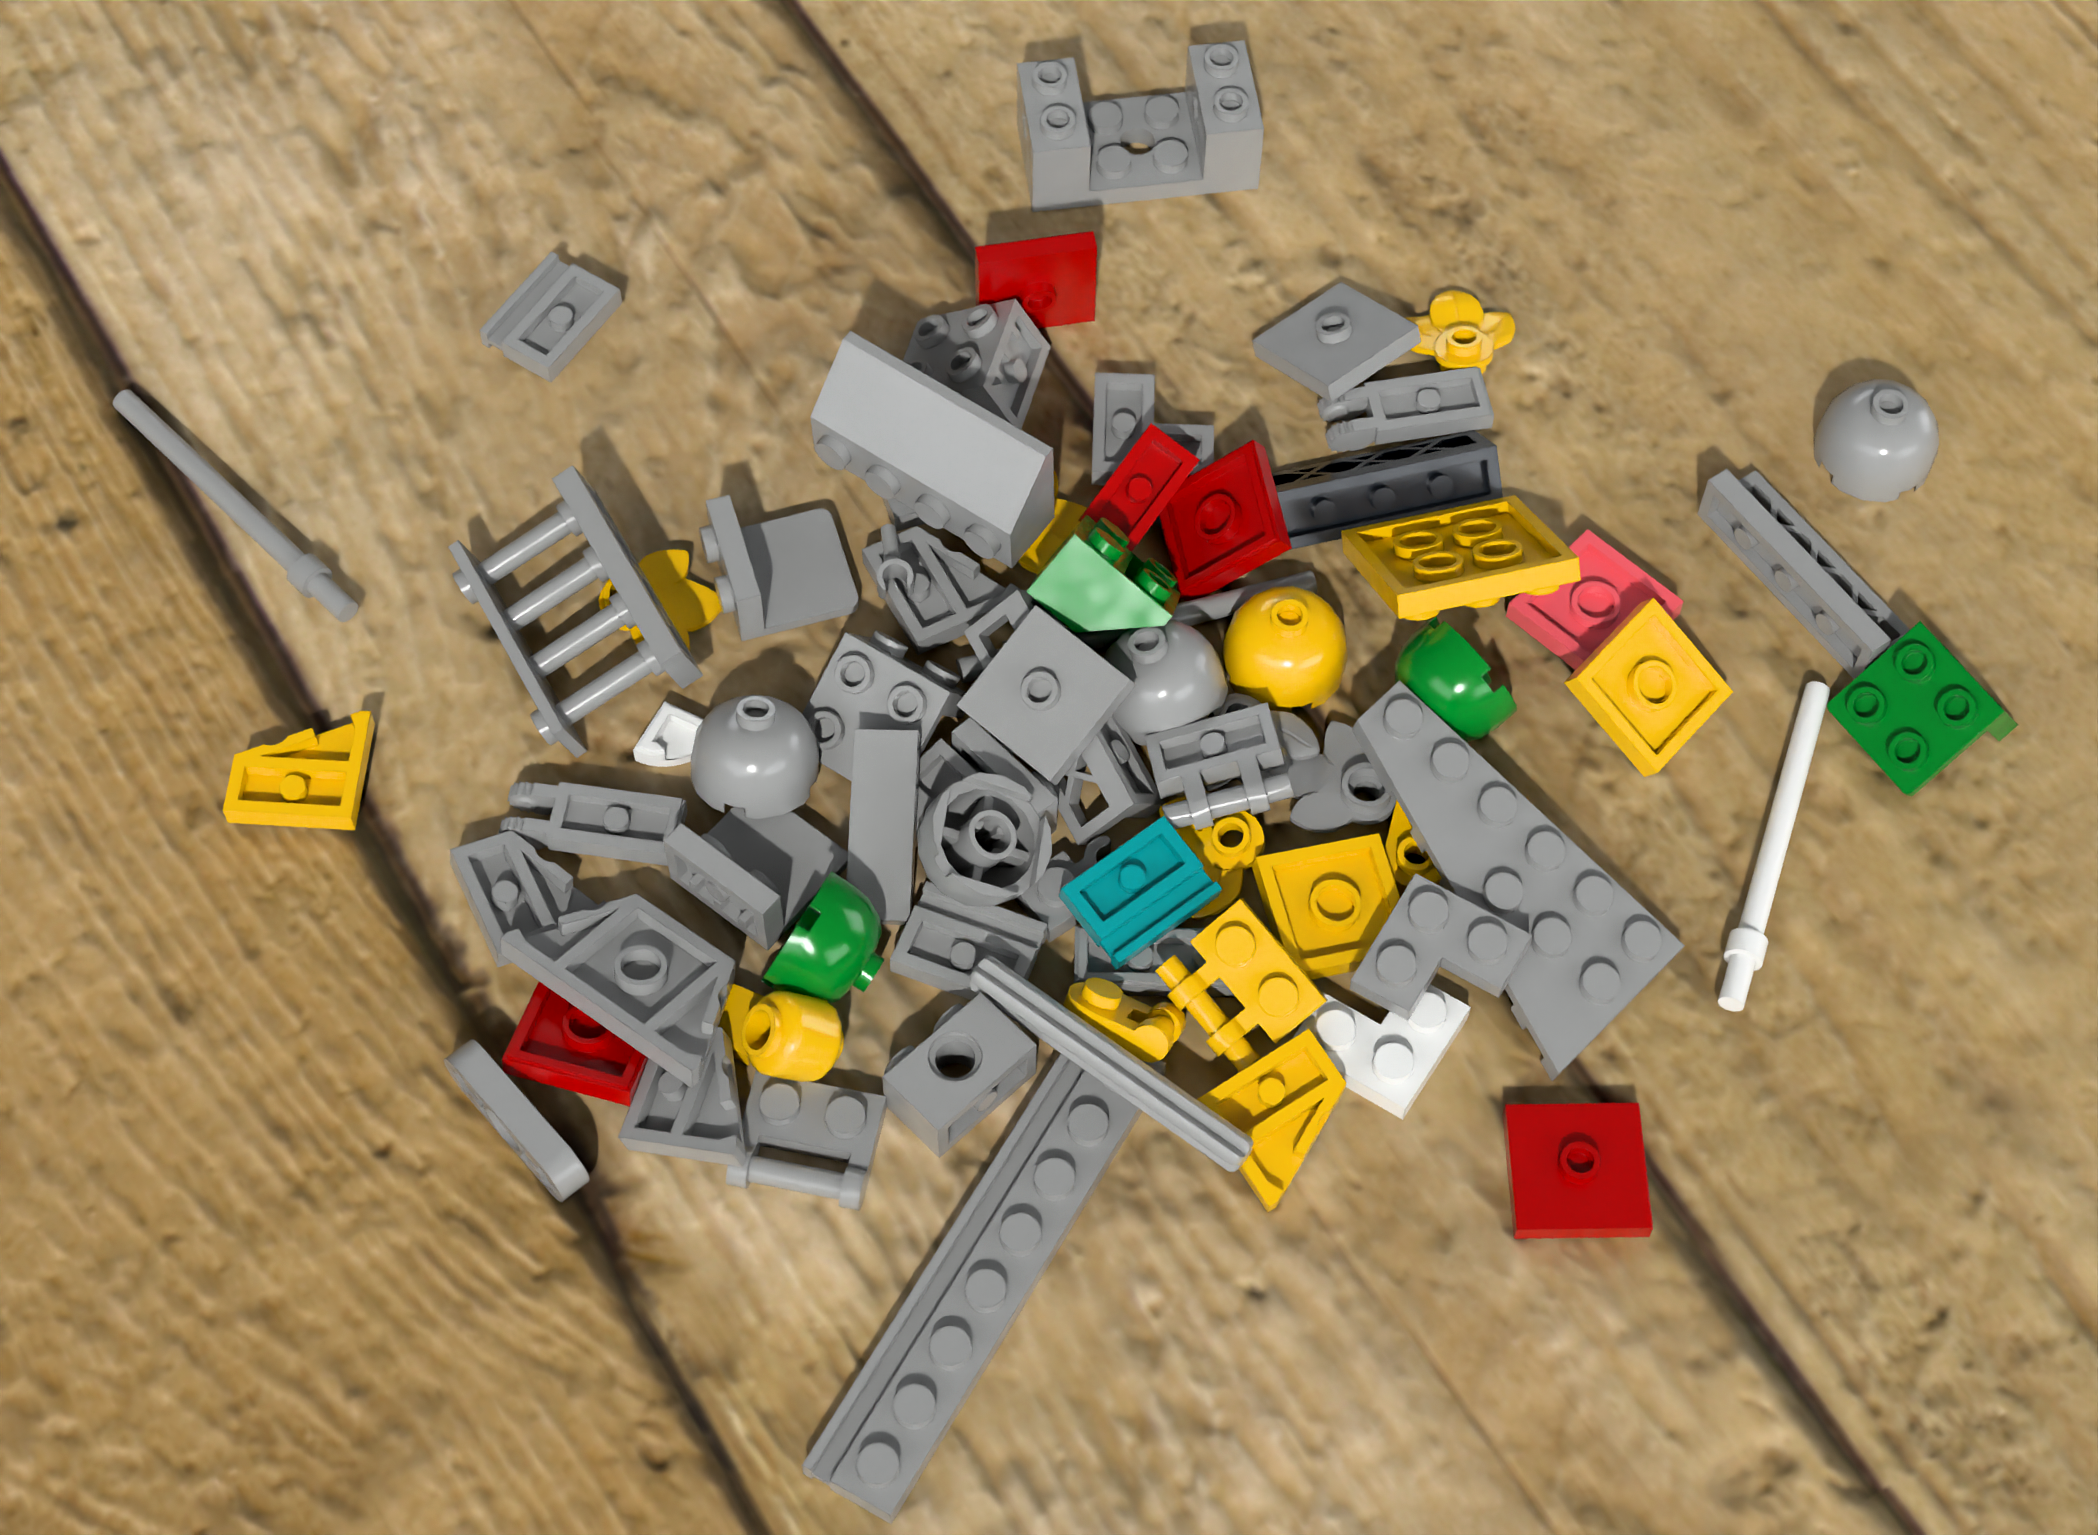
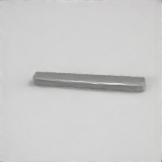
[969,956,1254,1172]

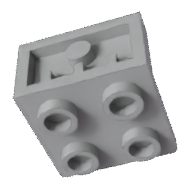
[903,299,1051,429]
[664,807,848,950]

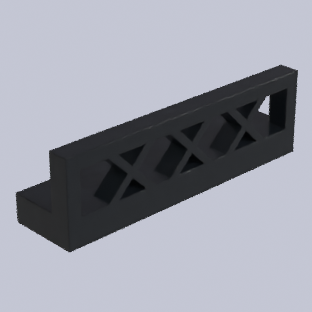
[1272,430,1503,550]

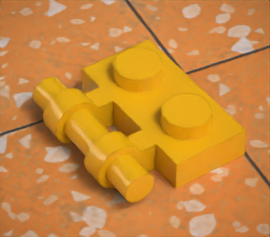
[1155,899,1328,1072]

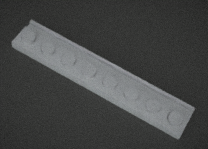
[802,1053,1166,1524]

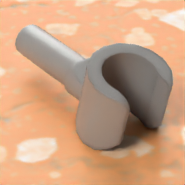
[876,524,914,600]

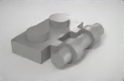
[1144,702,1294,830]

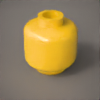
[741,991,844,1082]

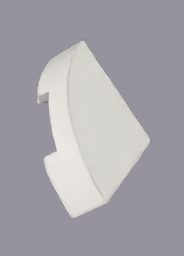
[633,701,704,767]

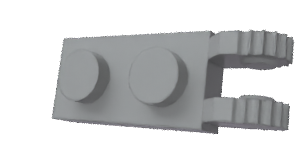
[1317,367,1494,453]
[499,781,688,866]

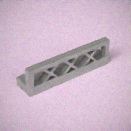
[1698,469,1910,679]
[964,589,1165,845]

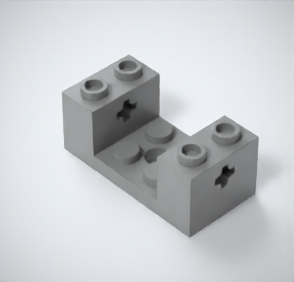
[1017,40,1264,212]

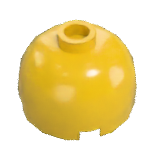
[1222,586,1348,713]

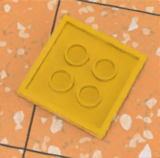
[1341,495,1581,621]

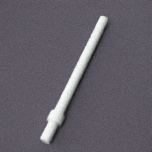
[1718,681,1830,1012]

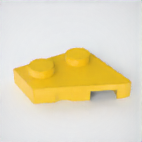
[223,711,375,830]
[1197,1029,1347,1212]

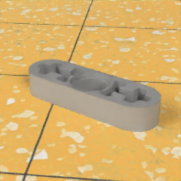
[444,1039,590,1202]

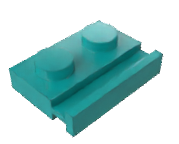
[1059,816,1222,970]

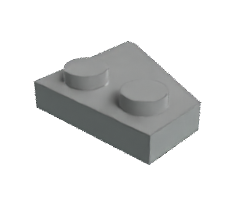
[862,526,1020,655]
[450,830,607,968]
[618,1027,746,1167]

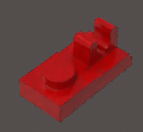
[1078,423,1200,552]

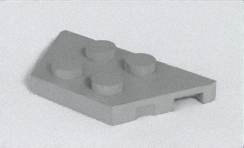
[500,894,735,1088]

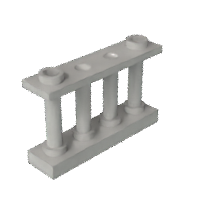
[448,465,703,758]

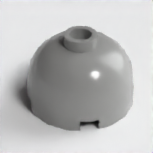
[1814,379,1939,502]
[1104,620,1228,746]
[691,695,819,819]
[918,772,1052,907]

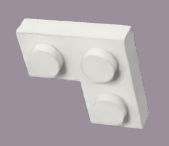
[1292,984,1471,1120]

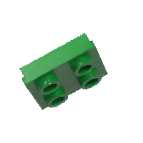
[1827,621,2018,796]

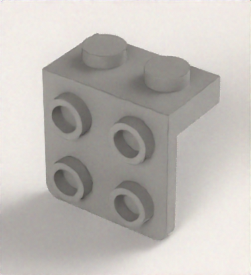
[699,495,859,641]
[802,630,966,781]

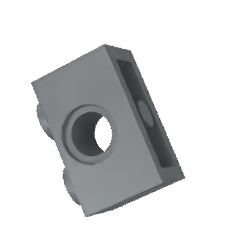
[882,992,1037,1158]

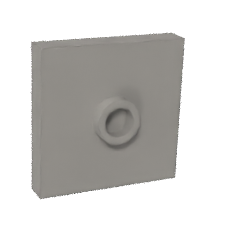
[1252,282,1421,402]
[957,605,1136,785]

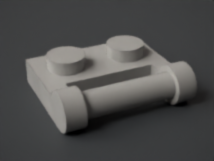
[726,1071,887,1211]

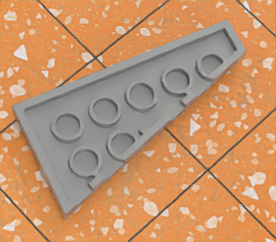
[1352,680,1685,1082]

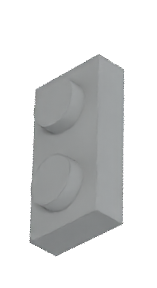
[951,717,1058,834]

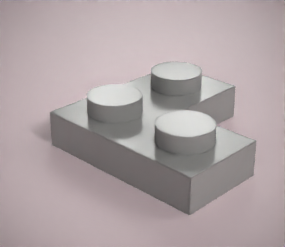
[1091,373,1214,485]
[1350,873,1532,1020]

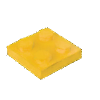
[1564,597,1733,777]
[1252,833,1400,980]

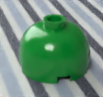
[1395,616,1517,742]
[761,871,885,1003]

